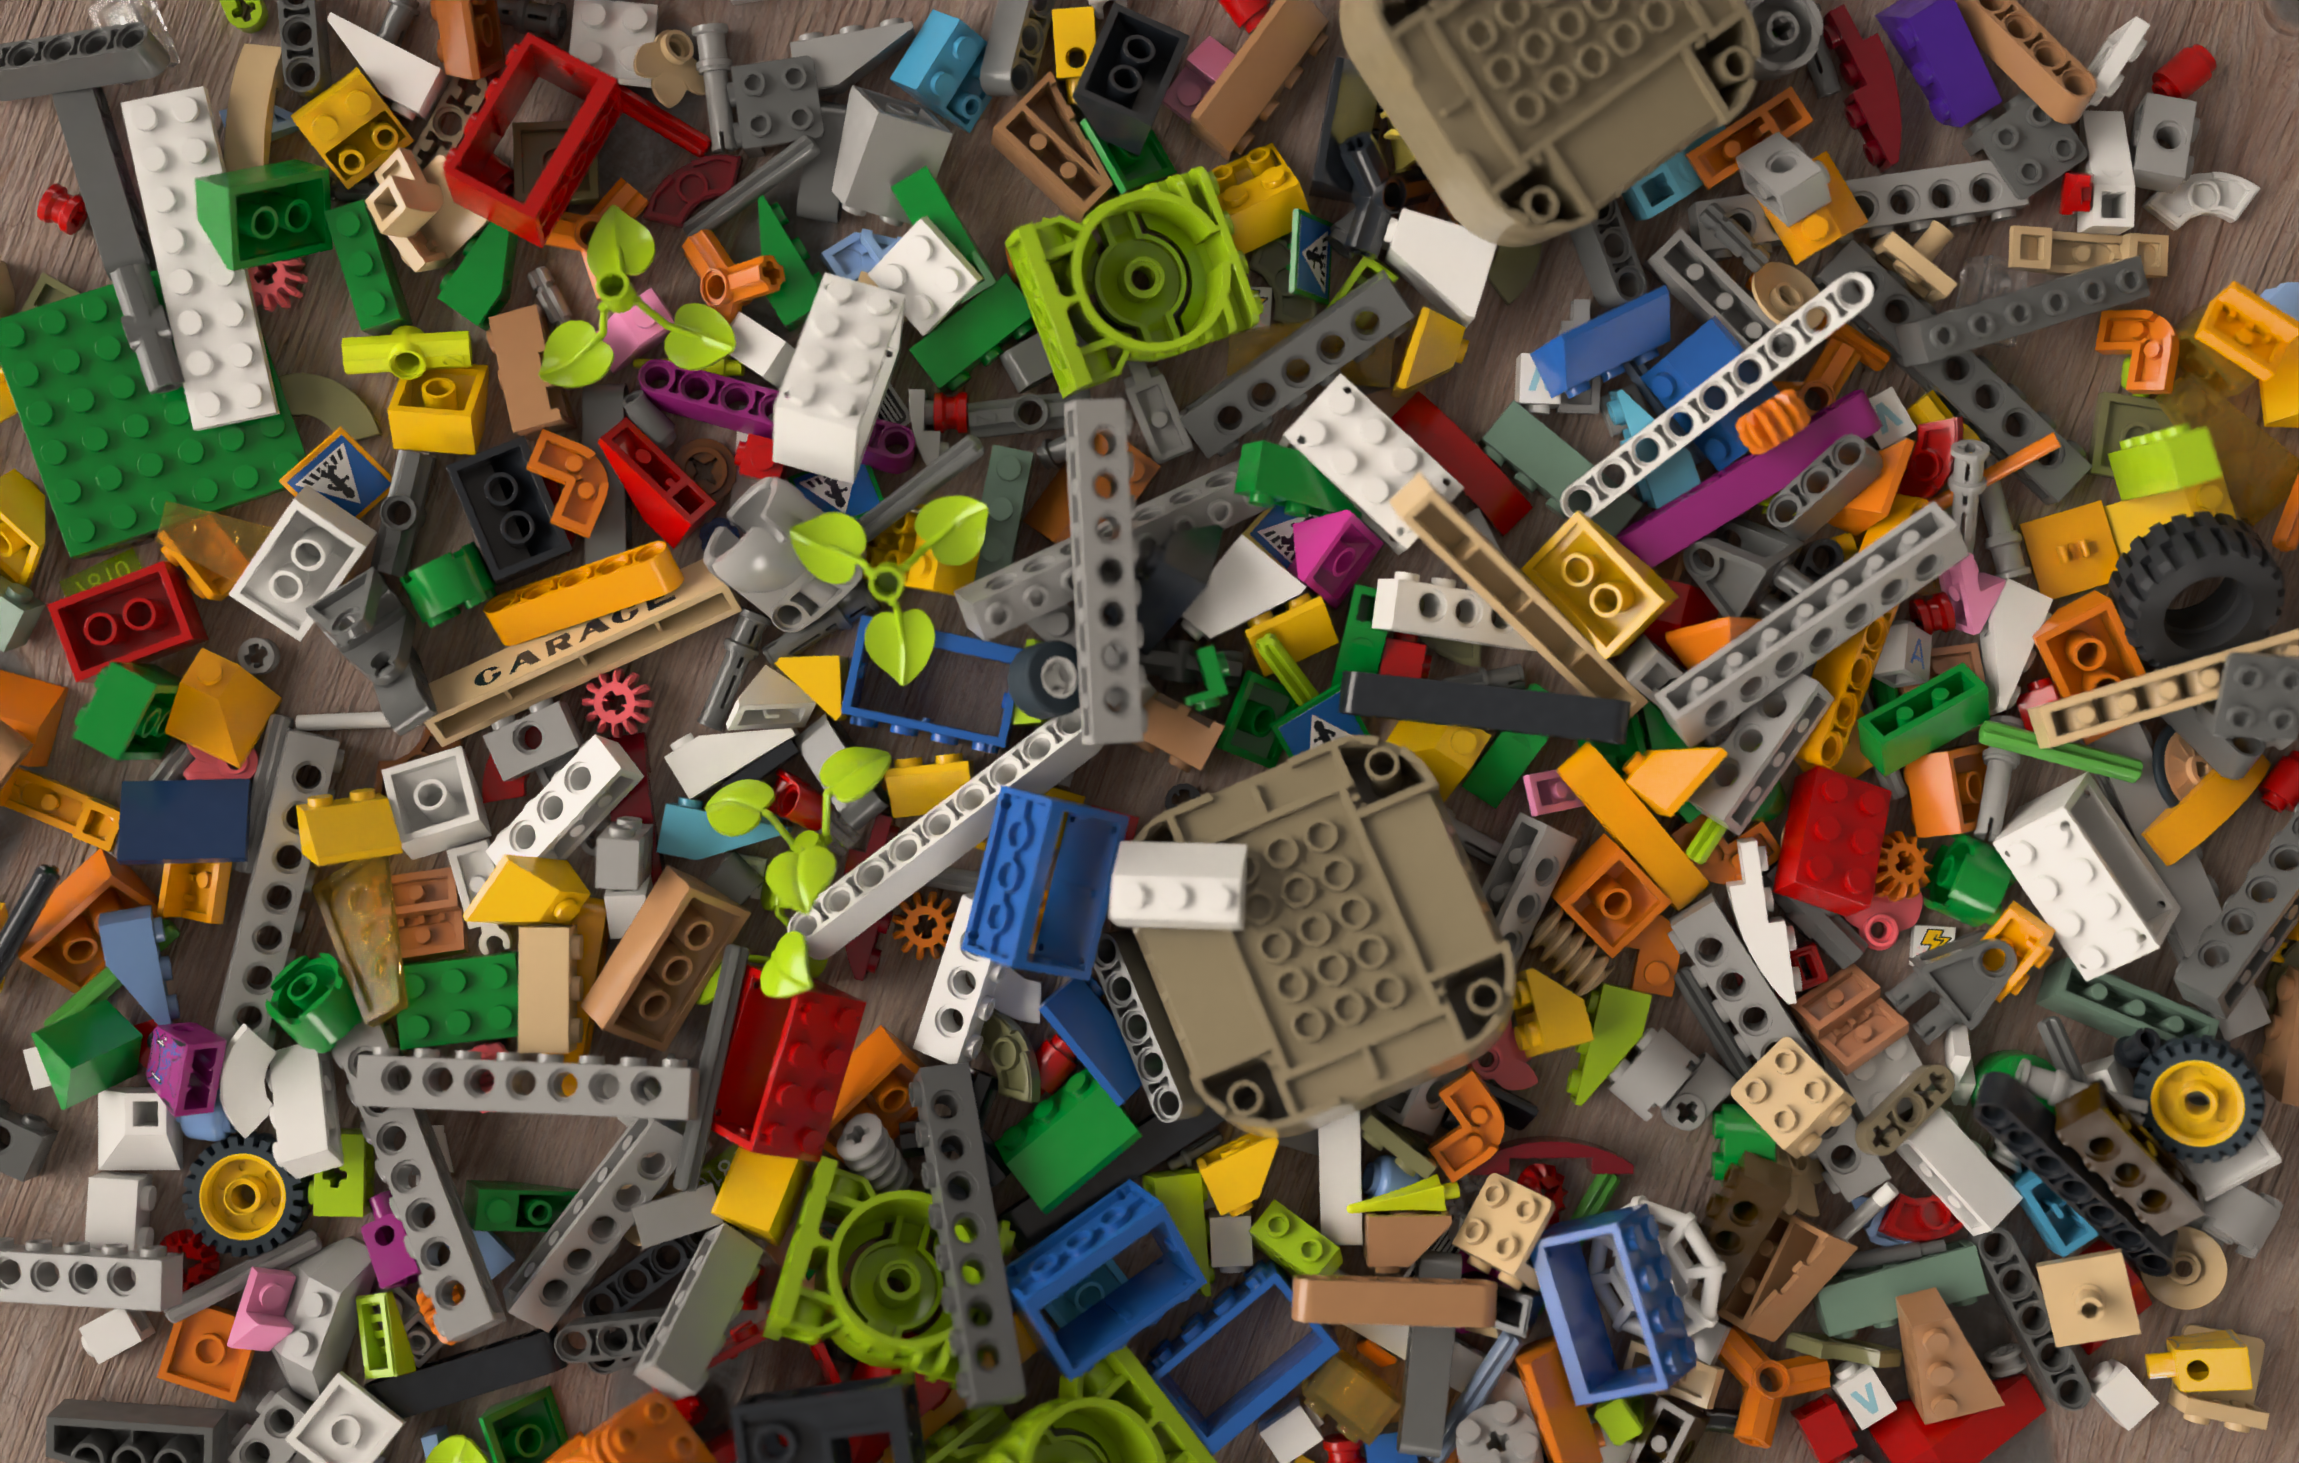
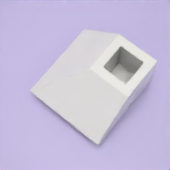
[98,1087,183,1170]

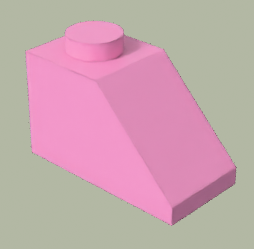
[596,288,675,374]

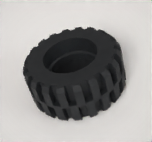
[2108,511,2286,670]

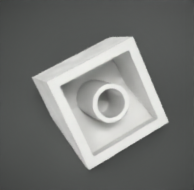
[381,746,492,860]

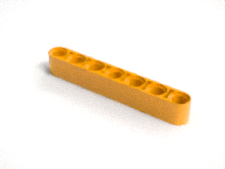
[1794,494,1930,768]

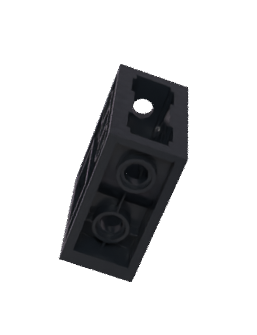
[731,1372,927,1463]

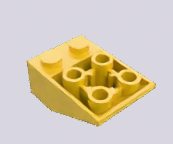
[862,504,980,597]

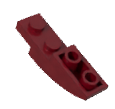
[1822,4,1902,173]
[844,812,900,981]

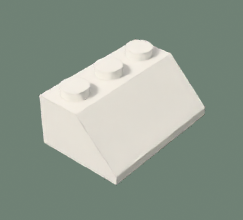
[1110,841,1248,930]

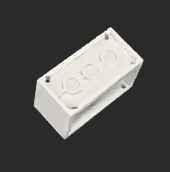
[773,272,906,484]
[1279,373,1464,556]
[1993,772,2181,982]

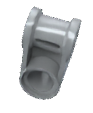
[1660,1052,1738,1131]

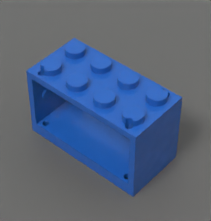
[841,615,1023,754]
[961,785,1129,981]
[1004,1179,1207,1381]
[1530,1203,1697,1406]
[1147,1259,1340,1456]

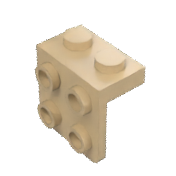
[366,154,490,273]
[1731,1037,1856,1159]
[1452,1173,1555,1292]
[2167,1324,2269,1433]

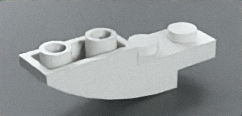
[1726,837,1802,1004]

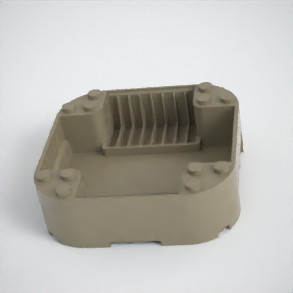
[1339,0,1760,247]
[1131,735,1516,1138]

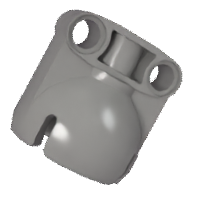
[703,477,868,633]

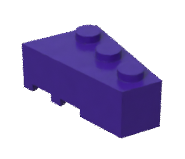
[1875,0,2003,128]

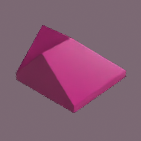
[1286,510,1384,610]

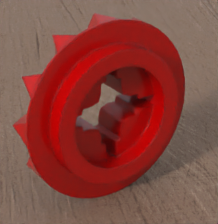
[1516,1163,1569,1229]
[159,1229,220,1292]

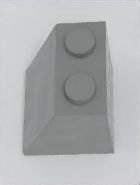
[832,85,953,227]

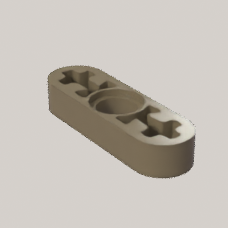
[412,76,490,171]
[1855,1064,1955,1156]

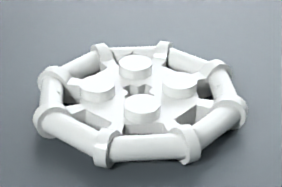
[1588,1196,1726,1339]

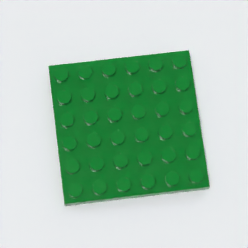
[0,270,307,560]

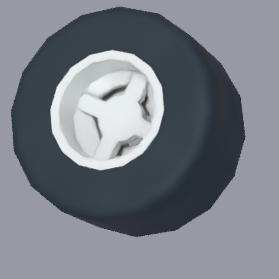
[1007,640,1080,719]

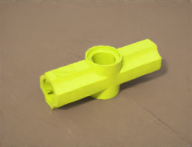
[342,325,473,380]

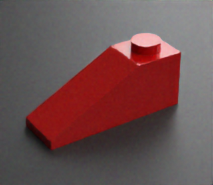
[598,417,716,549]

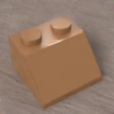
[1362,1208,1452,1274]

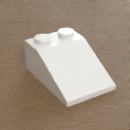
[228,485,377,641]

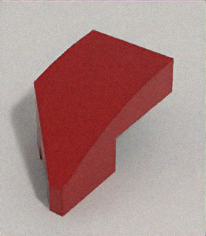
[2059,171,2094,215]

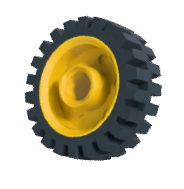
[2132,1034,2265,1163]
[182,1131,312,1257]

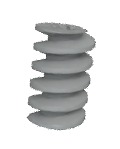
[836,1113,914,1195]

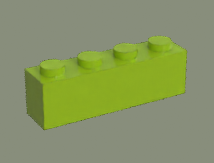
[2107,422,2222,501]

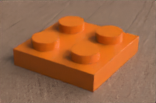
[156,1305,255,1403]

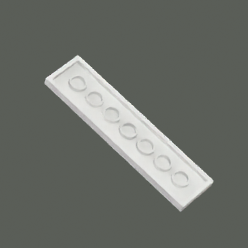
[121,86,280,431]

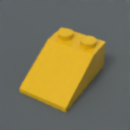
[2103,472,2237,557]
[1521,510,1678,659]

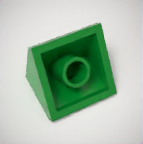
[1080,118,1177,197]
[1215,670,1299,769]
[31,1000,143,1110]
[478,1386,568,1463]

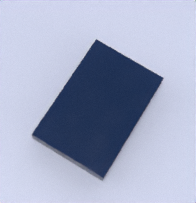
[117,779,252,865]

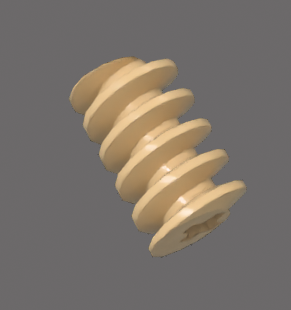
[1528,906,1615,997]

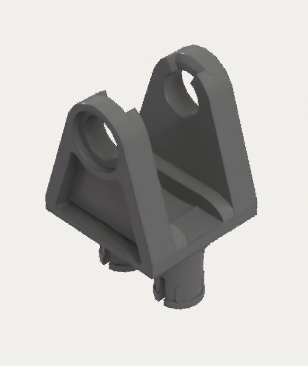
[1683,517,1816,619]
[305,567,416,686]
[1884,930,2017,1046]

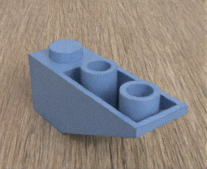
[98,905,180,1025]

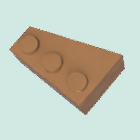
[991,71,1113,224]
[486,304,578,441]
[1107,691,1225,773]
[2254,965,2299,1107]
[1717,1209,1858,1342]
[1895,1287,2005,1425]

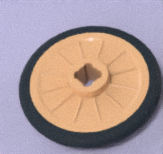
[2152,725,2213,808]

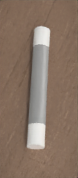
[1831,1181,1899,1241]

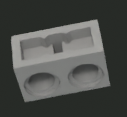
[1615,633,1688,708]
[227,1384,314,1463]

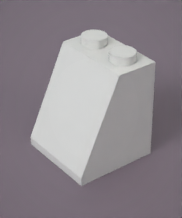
[1381,208,1497,328]
[1179,534,1306,642]

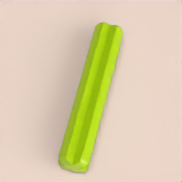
[1256,633,1319,706]

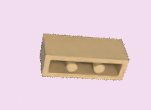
[518,925,584,1053]

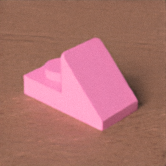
[1162,36,1235,124]
[1939,552,2006,635]
[1522,770,1585,817]
[227,1267,296,1352]

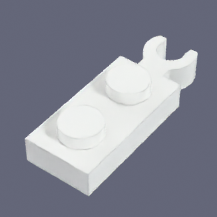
[447,838,513,955]

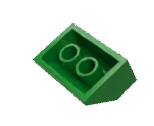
[195,159,333,271]
[995,1068,1143,1215]

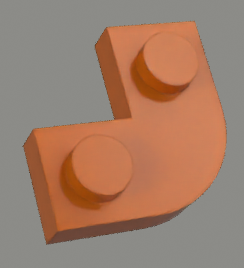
[2095,309,2179,394]
[527,429,609,539]
[1668,813,1781,885]
[1626,914,1680,997]
[1429,1067,1505,1183]

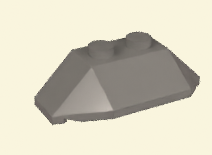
[271,1237,376,1402]

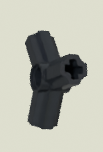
[1339,132,1435,259]
[899,1067,1011,1188]

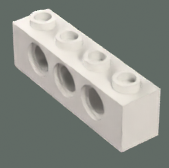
[1372,572,1536,651]
[486,734,644,866]
[913,891,1008,1064]

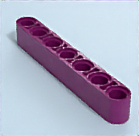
[638,359,915,474]
[1615,389,1883,568]

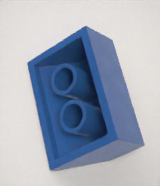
[1530,285,1671,399]
[1640,315,1780,471]
[1039,974,1142,1107]

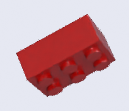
[47,561,209,683]
[1772,766,1892,917]

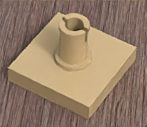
[1870,221,1957,304]
[2036,1248,2142,1348]

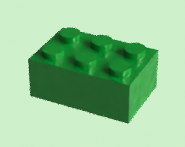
[72,661,182,760]
[391,950,519,1050]

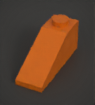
[1685,86,1814,190]

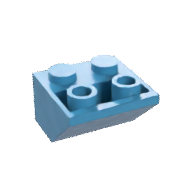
[890,10,992,133]
[2010,1166,2099,1258]

